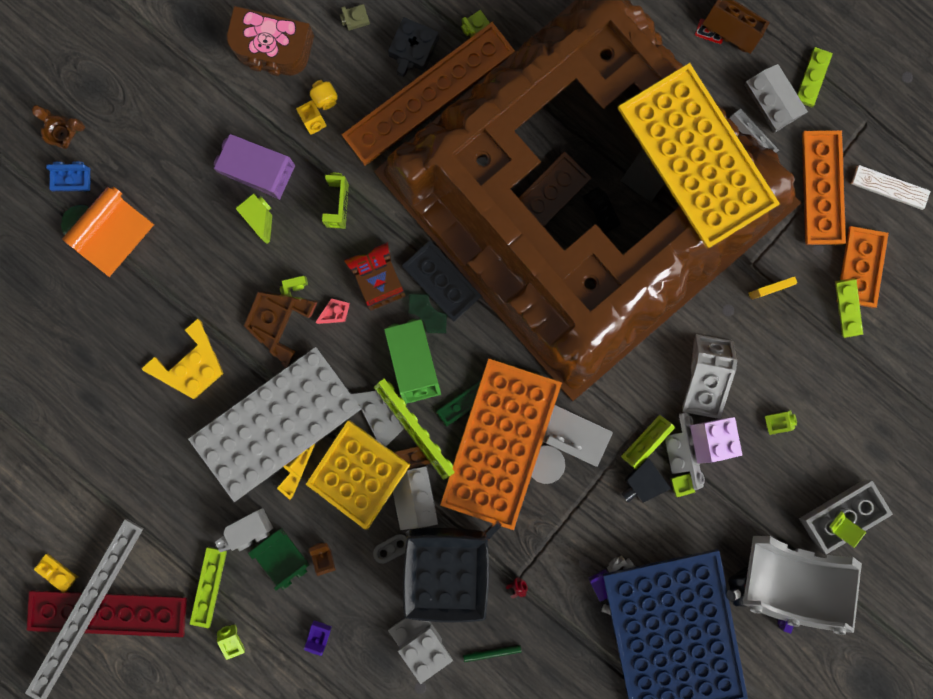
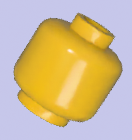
[310,80,338,110]

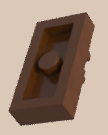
[394,447,431,470]

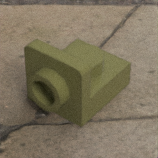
[340,4,370,31]

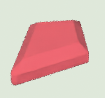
[316,299,350,324]

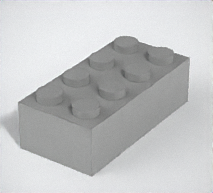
[799,479,893,554]

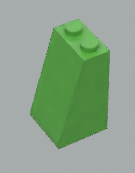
[384,319,441,404]

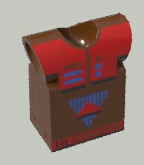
[344,242,405,311]

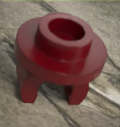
[506,578,528,598]

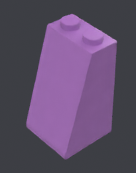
[214,134,295,200]

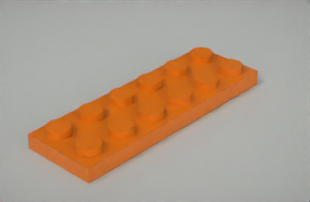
[802,131,846,245]

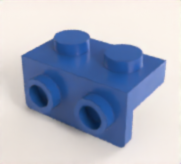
[46,161,90,191]

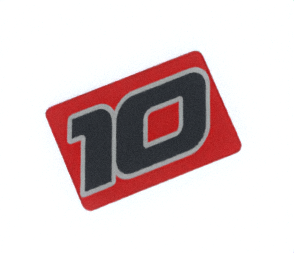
[695,19,723,44]

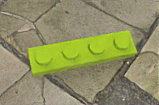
[190,547,227,628]

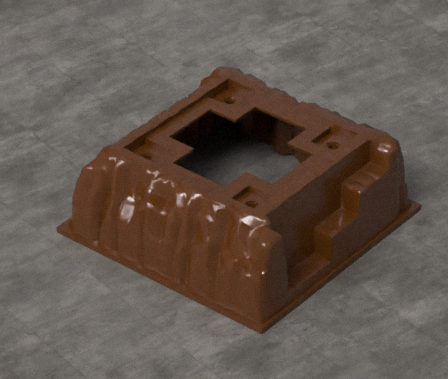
[374,0,801,402]

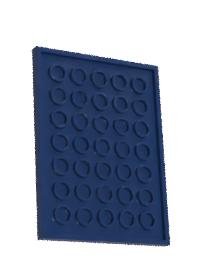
[603,549,748,699]

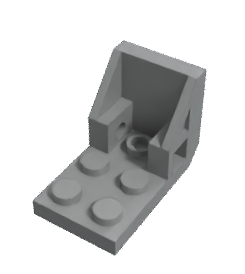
[682,334,737,419]

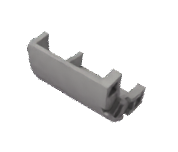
[743,536,862,635]

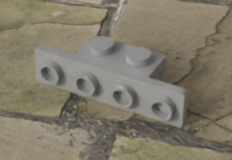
[665,412,705,490]

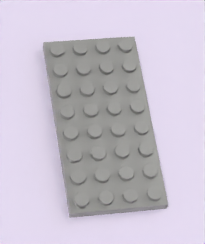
[188,347,361,502]

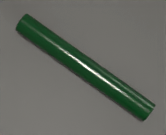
[463,645,522,663]

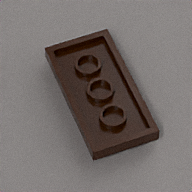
[519,152,592,227]

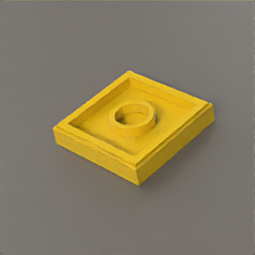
[749,277,797,300]

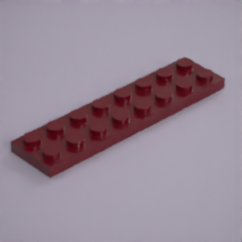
[27,590,187,637]

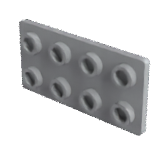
[543,405,613,466]

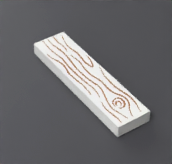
[851,165,930,210]

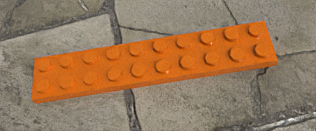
[342,22,515,166]

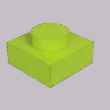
[670,473,695,497]

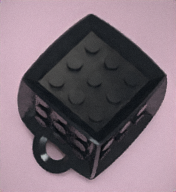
[403,520,502,622]

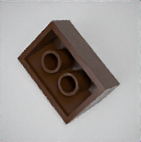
[703,0,770,54]

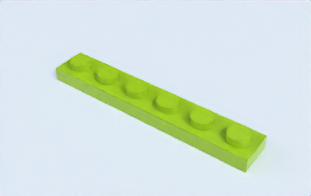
[374,379,455,480]

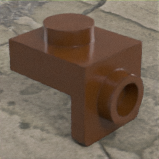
[308,543,336,576]

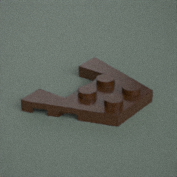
[244,291,318,368]

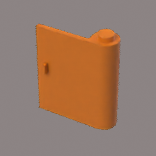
[62,186,154,277]

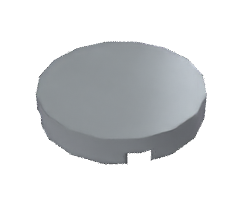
[531,445,565,484]

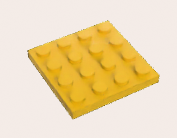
[306,421,410,530]

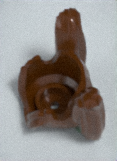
[32,105,85,149]

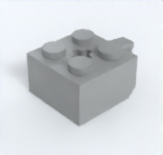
[215,508,274,552]

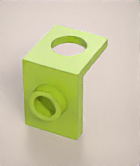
[829,511,866,548]

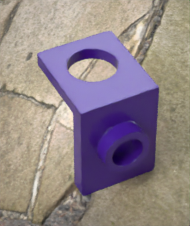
[588,569,608,602]

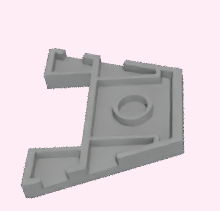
[351,391,404,446]

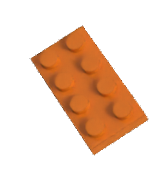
[837,226,889,308]

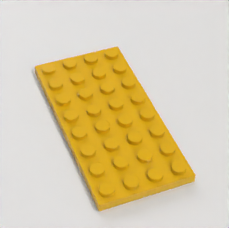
[618,63,780,249]

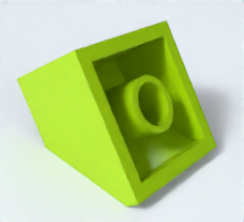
[236,194,272,244]

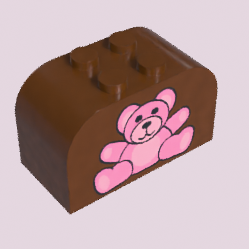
[227,6,314,76]

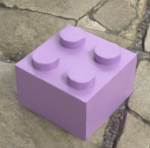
[690,417,742,464]

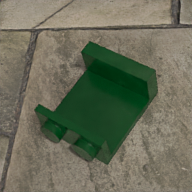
[248,528,310,591]

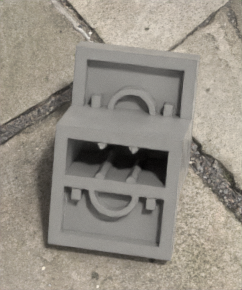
[388,618,453,684]

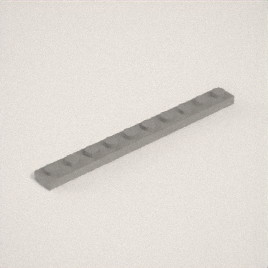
[25,519,144,699]

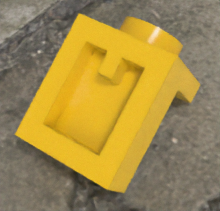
[296,100,327,135]

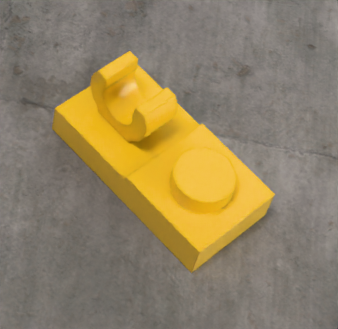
[34,554,78,592]

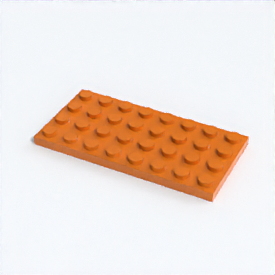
[440,358,562,530]

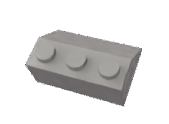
[745,64,808,133]
[393,466,438,530]

